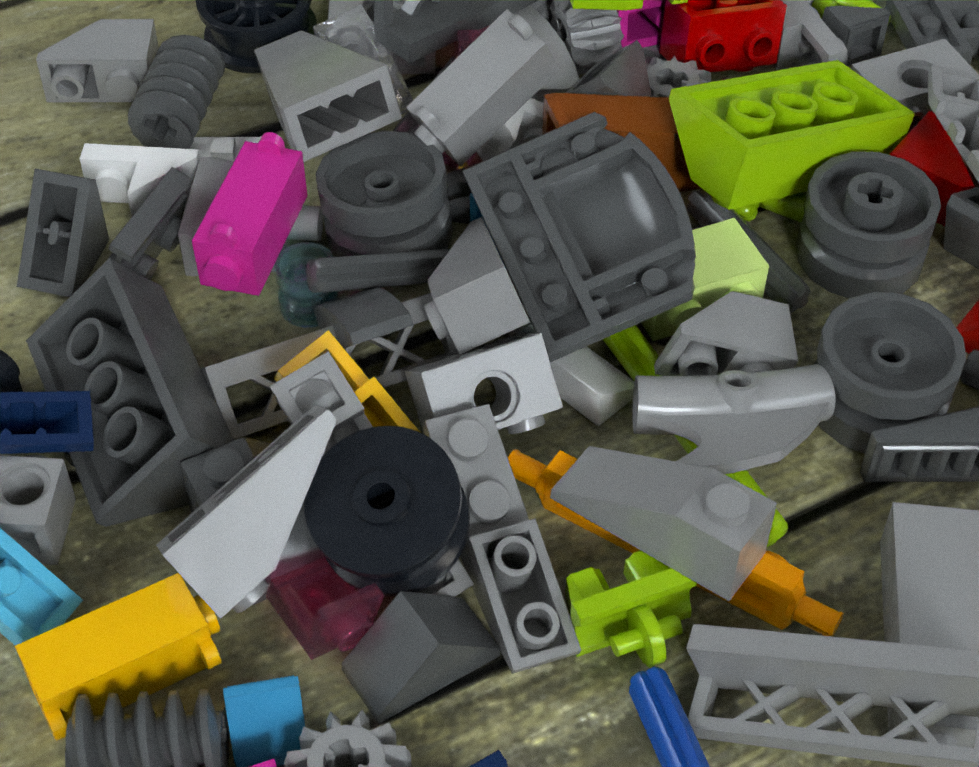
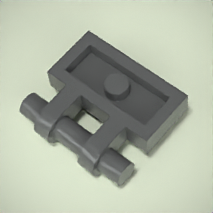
[885,0,979,65]

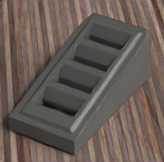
[859,406,979,482]

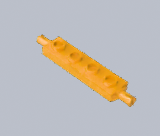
[508,449,844,637]

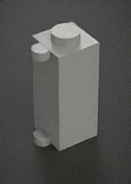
[406,9,559,167]

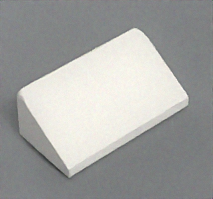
[509,324,634,426]

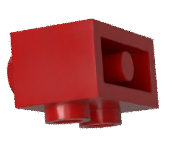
[659,0,787,72]

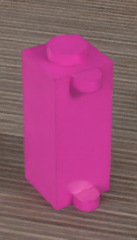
[192,132,308,296]

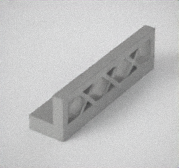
[201,293,458,439]
[686,624,979,767]

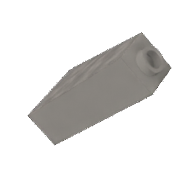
[254,30,402,162]
[880,502,979,748]

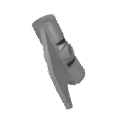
[632,364,836,474]

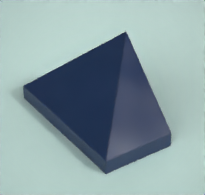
[0,391,94,454]

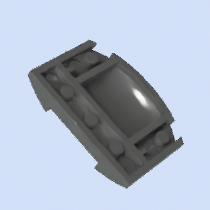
[462,112,696,362]

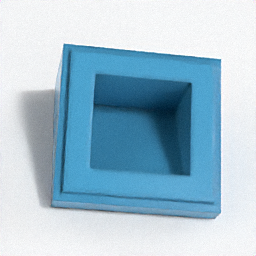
[223,675,306,767]

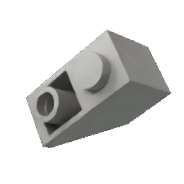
[36,19,159,102]
[654,291,799,376]

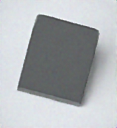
[822,6,891,66]

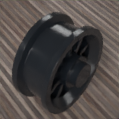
[196,0,318,73]
[304,426,470,597]

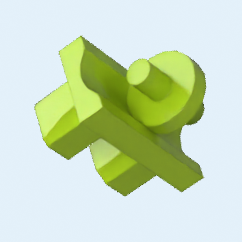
[565,550,697,667]

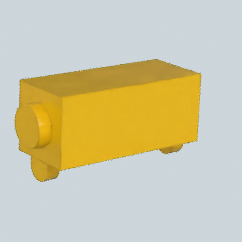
[15,573,222,741]

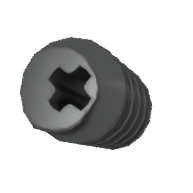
[128,35,225,149]
[65,689,229,767]

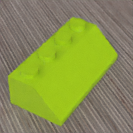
[669,60,915,210]

